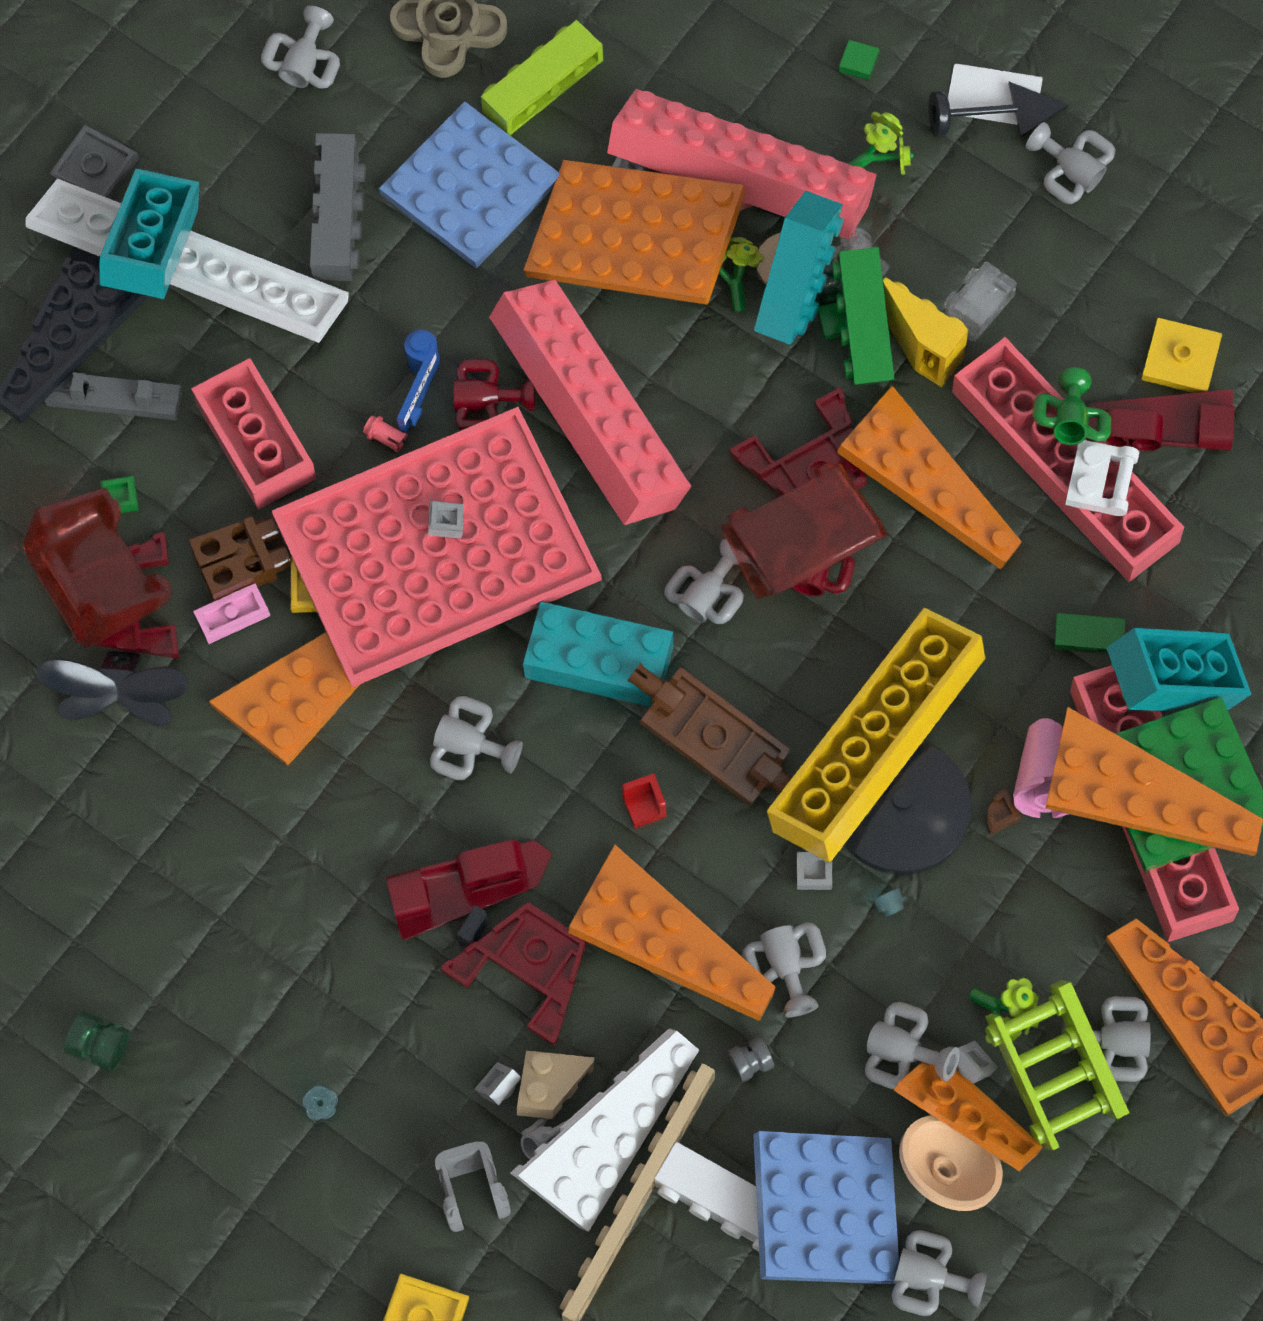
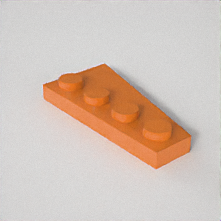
[894,1051,1043,1171]

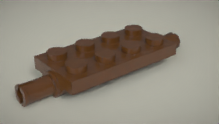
[627,663,792,806]

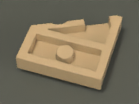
[517,1051,594,1119]

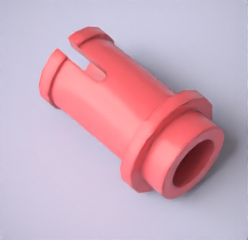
[363,415,408,453]

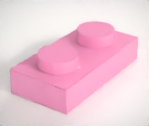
[193,583,270,644]

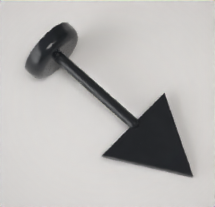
[928,81,1068,137]

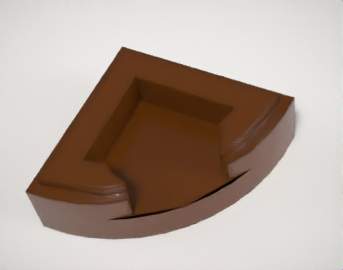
[986,788,1022,835]

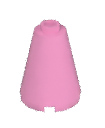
[1013,718,1069,818]

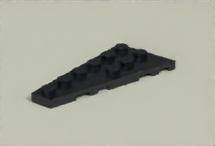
[0,246,148,423]

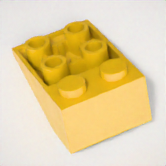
[883,277,969,388]

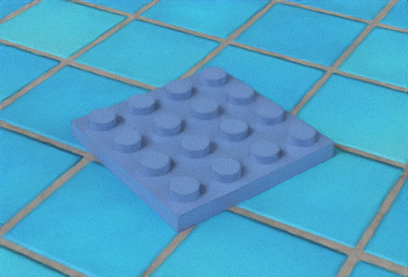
[379,101,560,269]
[753,1131,899,1284]

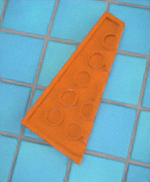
[837,386,1022,570]
[209,632,360,766]
[1045,707,1263,856]
[568,845,775,1021]
[1106,919,1263,1117]

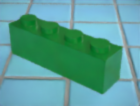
[832,247,894,386]

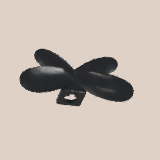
[37,652,188,726]

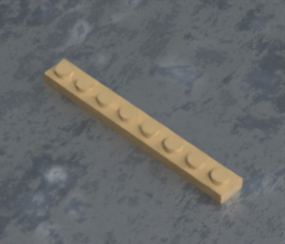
[560,1063,715,1321]

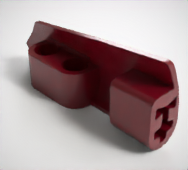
[1088,389,1235,451]
[386,840,552,941]

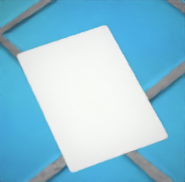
[948,64,1043,125]

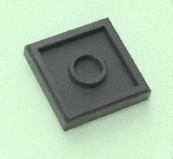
[49,125,139,199]

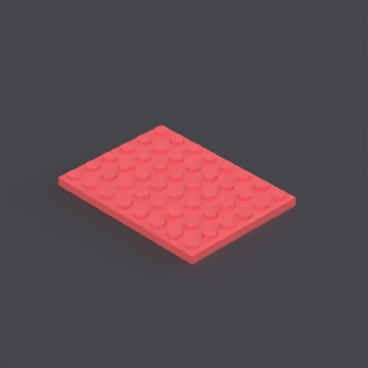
[272,407,602,688]

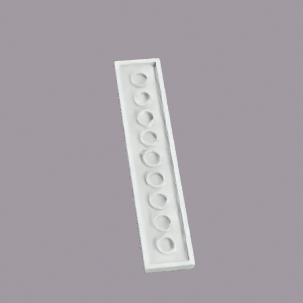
[26,179,349,343]

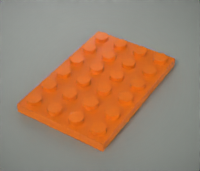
[523,160,746,305]

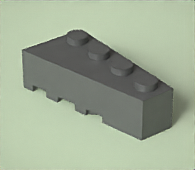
[310,133,366,281]

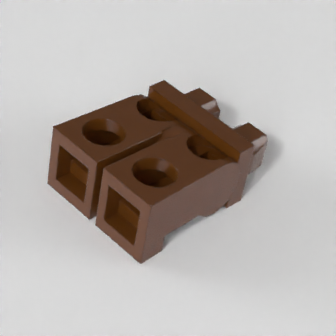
[189,516,291,602]

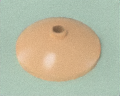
[899,1115,1003,1211]

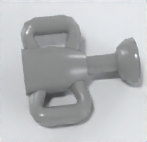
[261,6,340,88]
[1025,122,1115,204]
[664,539,750,624]
[430,696,523,780]
[742,922,826,1018]
[1061,996,1151,1082]
[865,1002,960,1089]
[891,1230,988,1316]

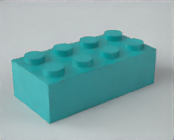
[100,169,199,299]
[754,191,844,345]
[523,602,674,707]
[1106,628,1252,712]

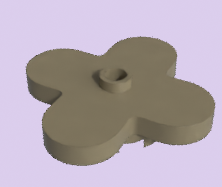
[390,0,508,77]

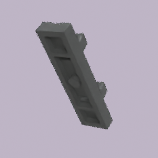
[45,372,182,420]

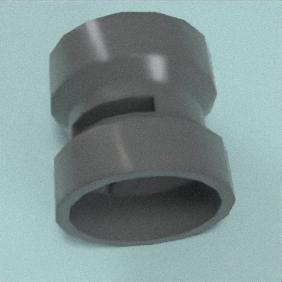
[727,1035,774,1083]

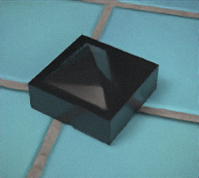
[457,905,488,948]

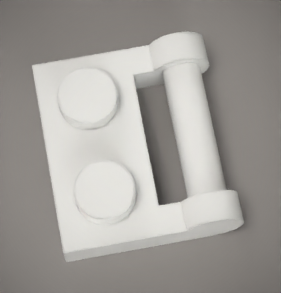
[1065,440,1139,516]

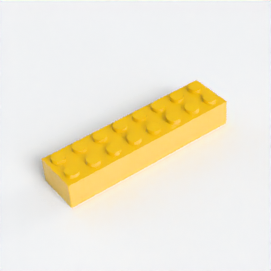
[767,608,986,863]

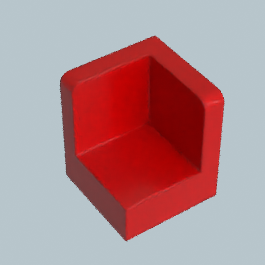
[621,773,667,829]

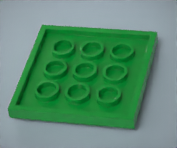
[1116,697,1263,872]

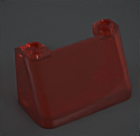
[720,461,887,599]
[24,488,172,647]

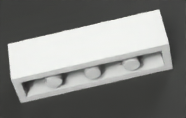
[655,1142,759,1252]

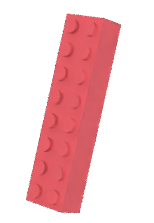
[607,89,877,240]
[489,280,691,525]
[952,337,1184,582]
[1070,665,1239,942]

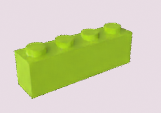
[481,20,603,135]

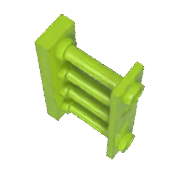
[985,980,1129,1150]

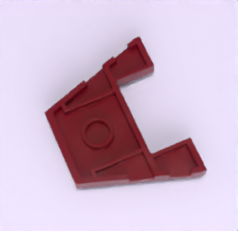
[729,387,867,518]
[67,532,180,659]
[440,902,586,1046]

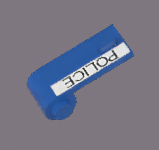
[397,330,440,434]

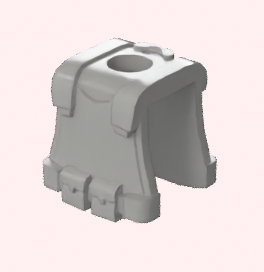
[435,1141,511,1232]

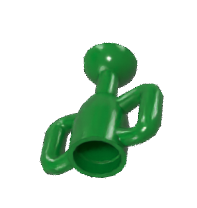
[1032,367,1111,445]

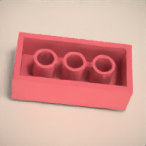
[191,358,317,510]

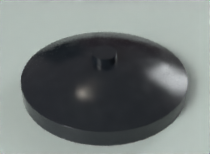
[844,742,972,875]

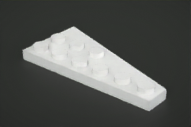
[511,1029,699,1232]

